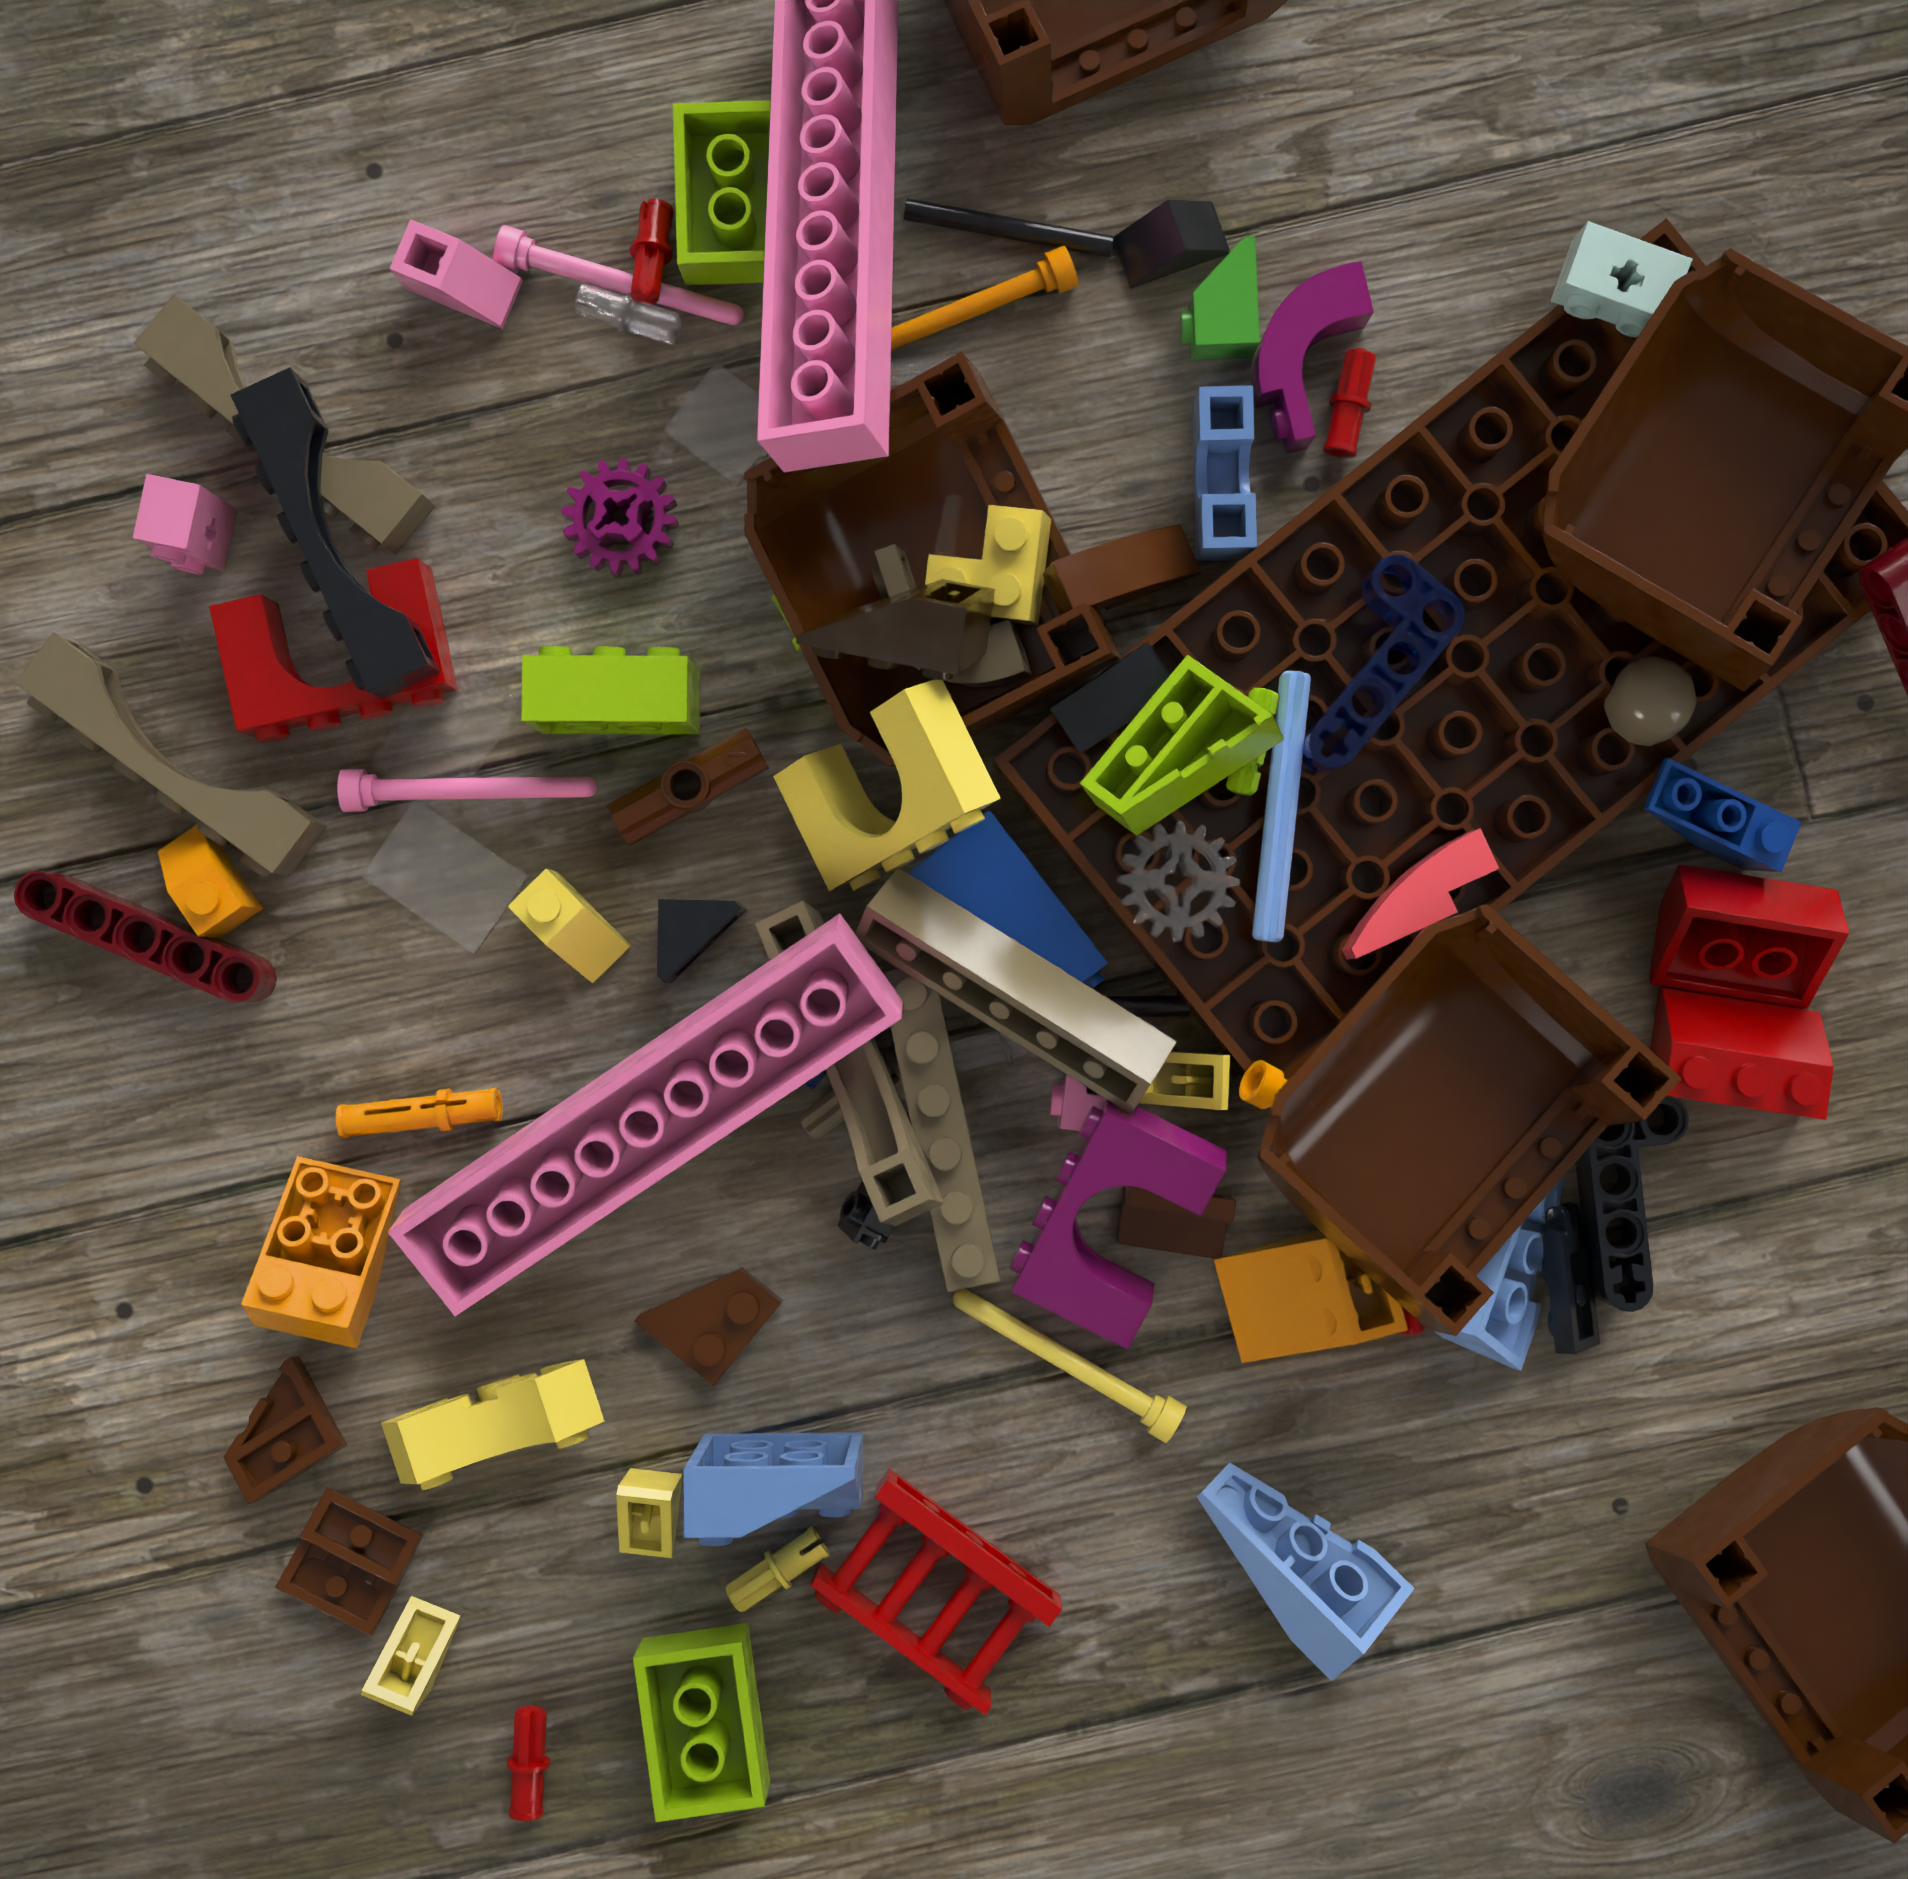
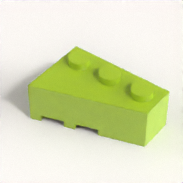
[1080,654,1284,836]

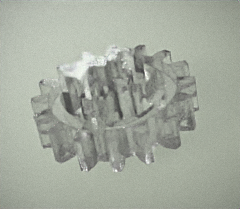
[1118,821,1240,941]

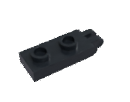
[1542,1202,1600,1354]

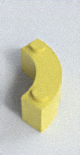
[381,1359,605,1490]

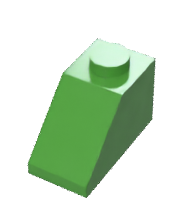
[1179,236,1260,361]

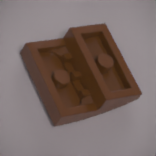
[275,1487,423,1636]

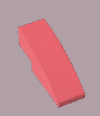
[1342,828,1499,960]

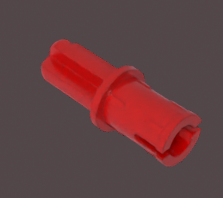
[630,199,674,305]
[1323,348,1376,458]
[507,1705,550,1821]

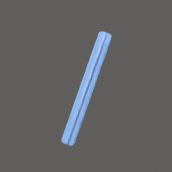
[1252,671,1311,942]

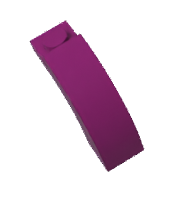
[1251,261,1374,454]

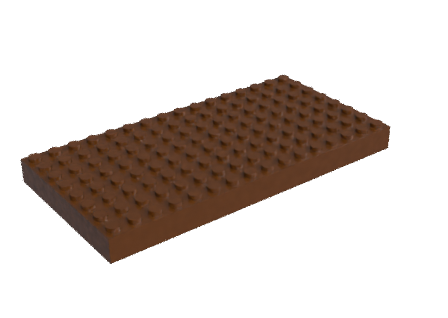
[992,218,1908,1080]

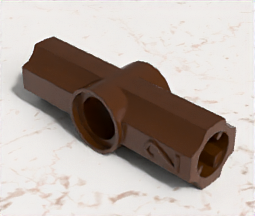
[606,727,770,846]

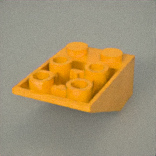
[241,1156,401,1349]
[1213,1230,1408,1363]

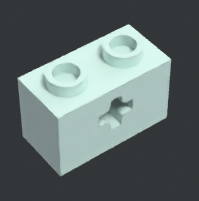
[1551,221,1693,338]

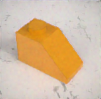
[158,822,264,938]

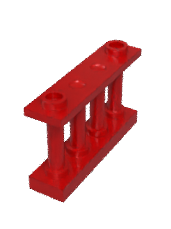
[810,1468,1062,1715]

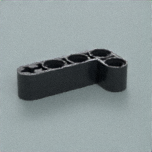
[1575,1096,1689,1312]

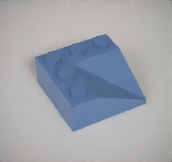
[683,1432,863,1546]

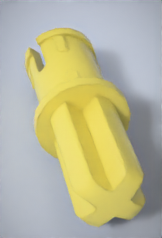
[725,1526,830,1612]

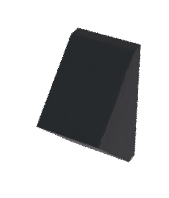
[1113,200,1230,289]
[657,899,747,983]

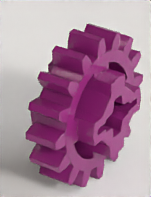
[561,458,679,577]

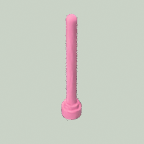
[493,225,744,326]
[337,769,598,812]

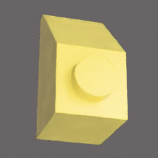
[508,868,632,984]

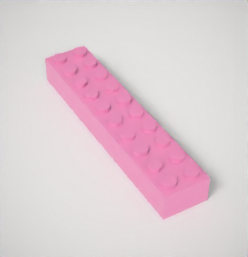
[757,0,899,472]
[388,913,903,1316]

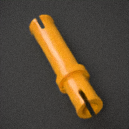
[336,1087,503,1139]

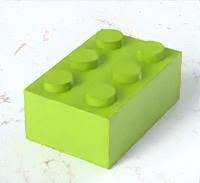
[673,100,771,285]
[521,646,701,735]
[633,1623,770,1822]

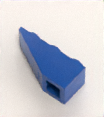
[1643,758,1802,872]

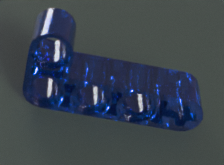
[1302,554,1465,774]

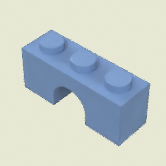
[1192,385,1257,561]

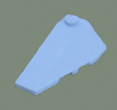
[1436,1175,1565,1371]
[1197,1462,1415,1681]

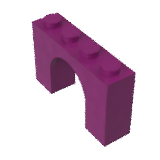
[1009,1099,1227,1349]

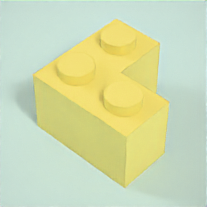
[925,505,1051,626]

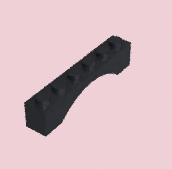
[230,367,440,699]

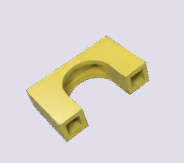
[773,679,1001,892]

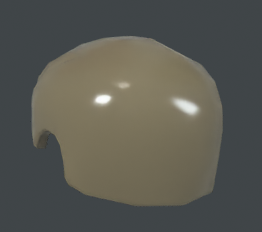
[1604,655,1697,747]

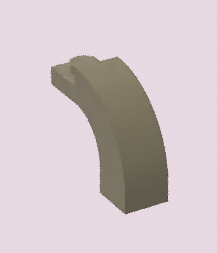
[872,544,1032,687]

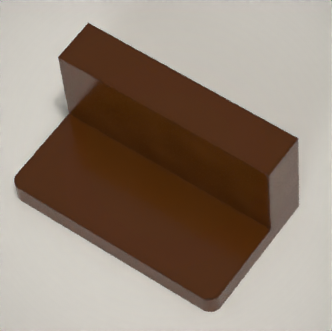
[1117,1186,1236,1259]

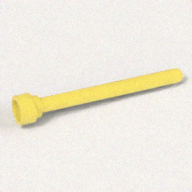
[953,1289,1187,1443]

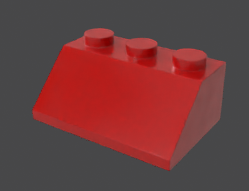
[1649,864,1850,1009]
[1650,988,1834,1120]

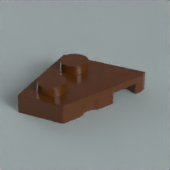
[634,1267,783,1386]
[223,1356,347,1504]

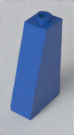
[908,810,1108,989]

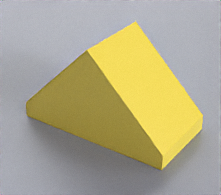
[1139,1051,1230,1110]
[616,1468,683,1558]
[361,1596,460,1716]

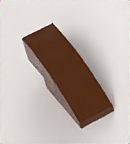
[1043,524,1201,615]

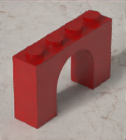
[209,558,459,743]

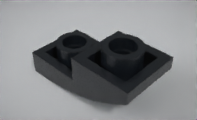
[1050,642,1170,754]

